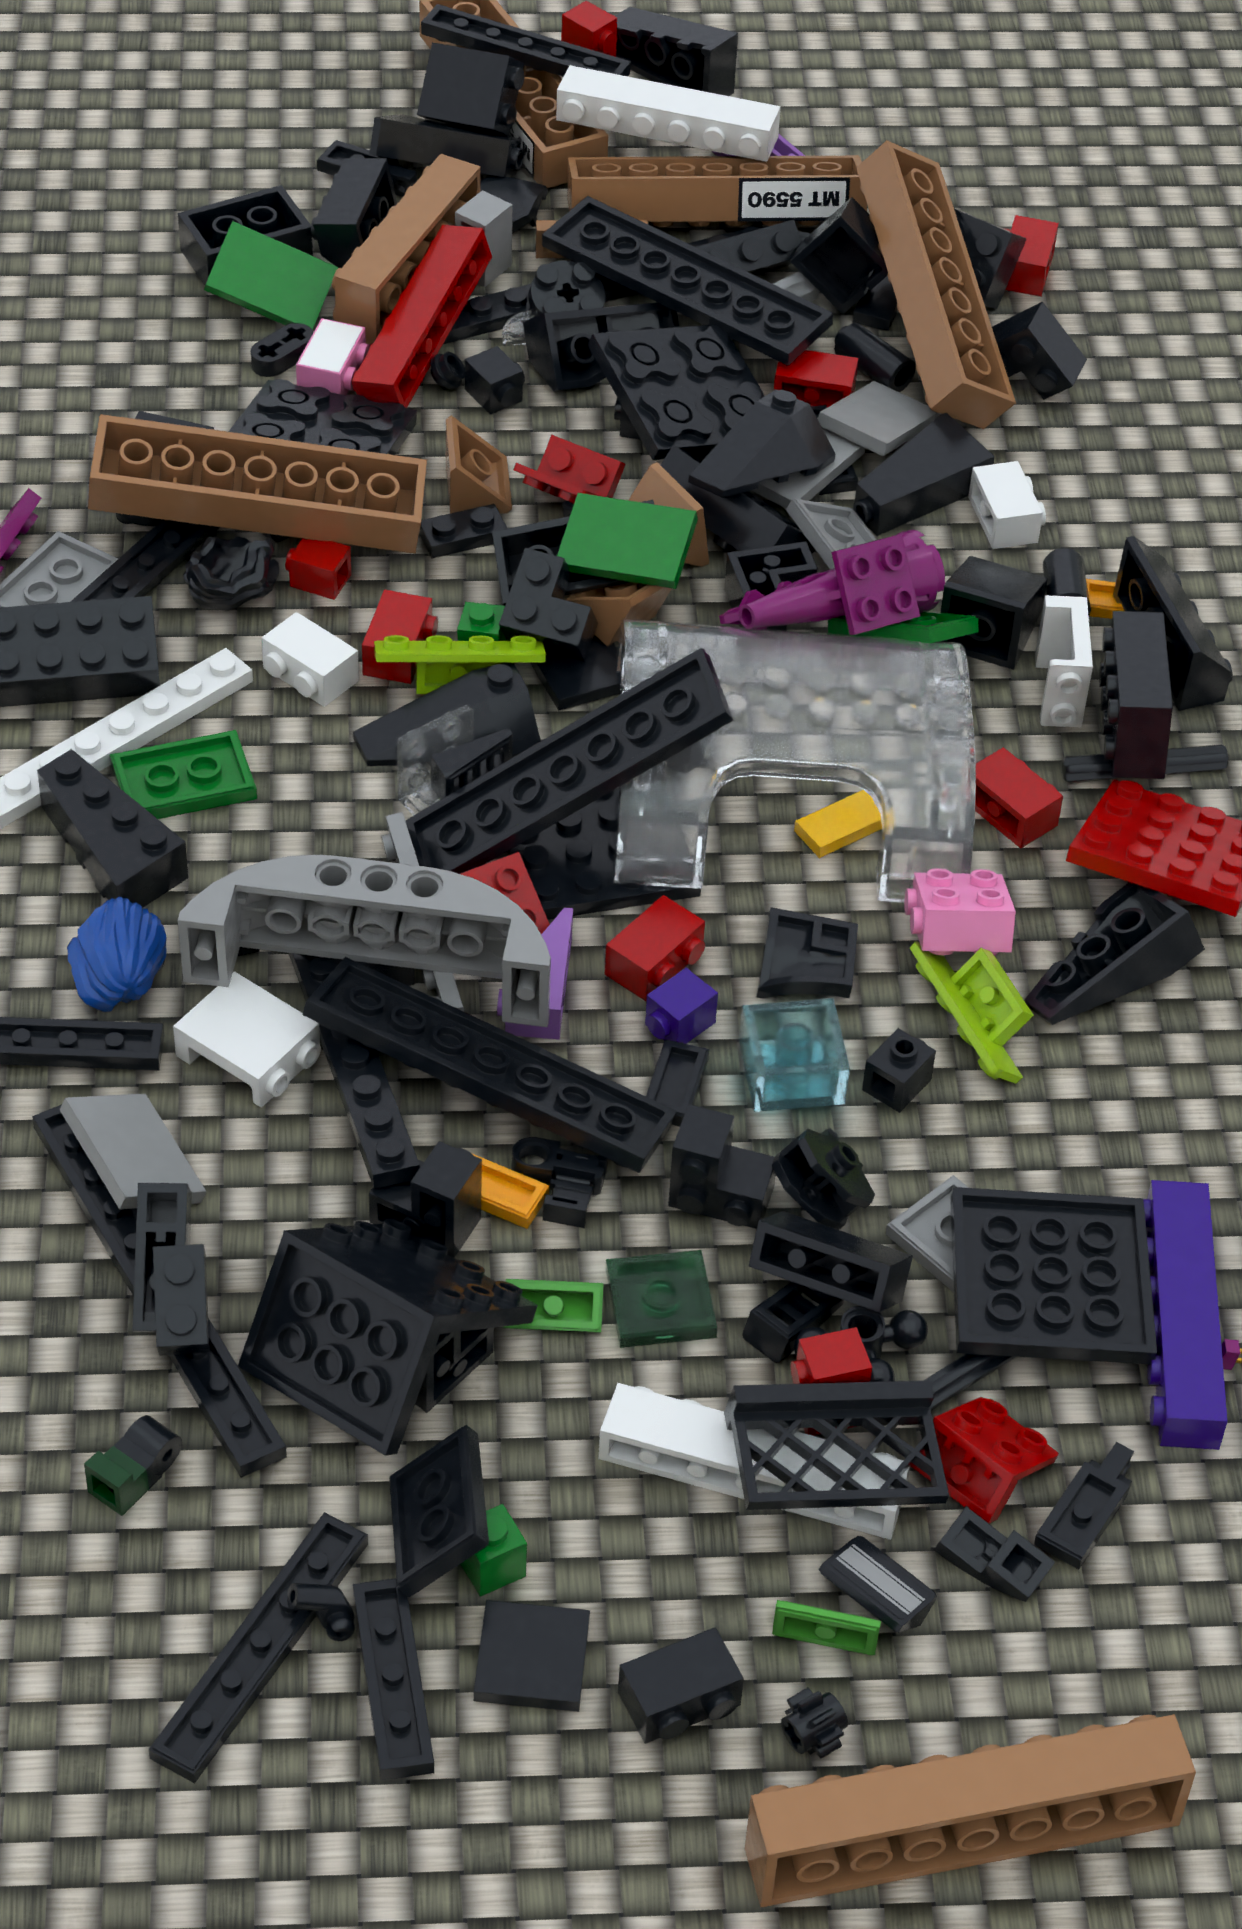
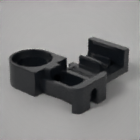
[511,1137,608,1228]

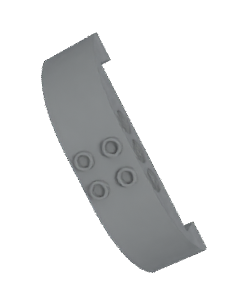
[177,855,551,1027]

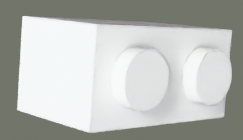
[968,461,1046,549]
[262,612,359,707]

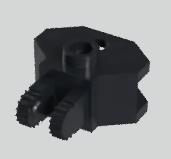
[771,1128,875,1230]

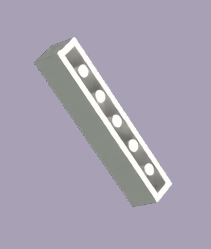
[556,65,781,162]
[598,1383,910,1540]

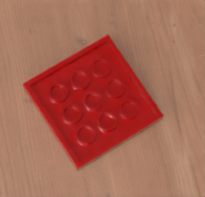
[1066,779,1242,917]

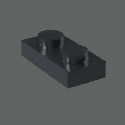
[419,504,508,558]

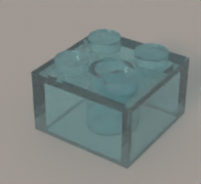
[739,998,850,1112]

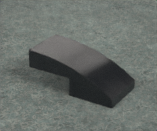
[933,1506,1055,1602]

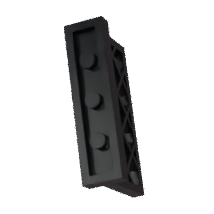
[724,1380,949,1510]

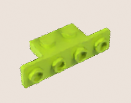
[374,635,546,694]
[909,941,1034,1084]

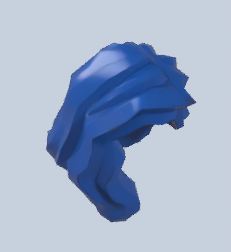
[67,896,167,1012]

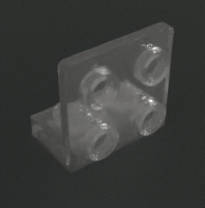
[397,704,474,816]

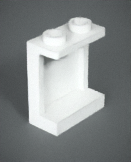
[1035,595,1093,728]
[173,971,321,1107]

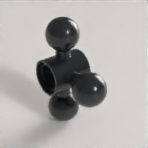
[794,1306,928,1382]

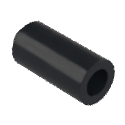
[834,323,916,392]
[1043,548,1091,616]

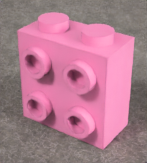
[904,868,1016,956]

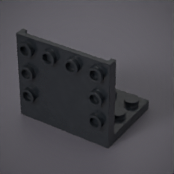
[238,1219,538,1456]

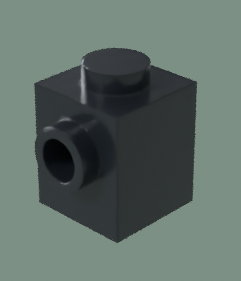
[465,346,525,415]
[862,1028,936,1113]

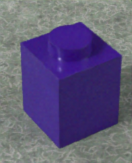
[645,968,718,1044]

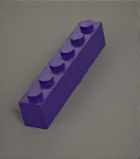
[1144,1180,1228,1450]

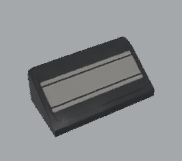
[819,1535,937,1633]

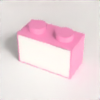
[296,318,370,395]

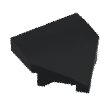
[480,175,548,234]

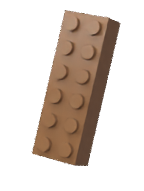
[332,154,481,345]

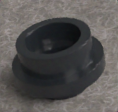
[430,352,465,390]

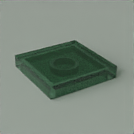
[606,1250,718,1348]

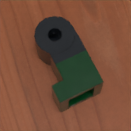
[84,1415,182,1516]

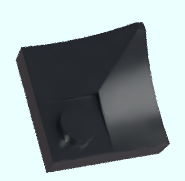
[756,907,858,999]

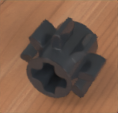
[781,1687,848,1759]

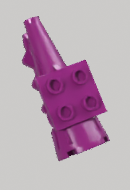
[719,530,945,635]

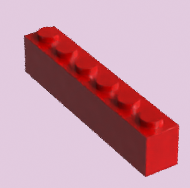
[352,225,492,408]

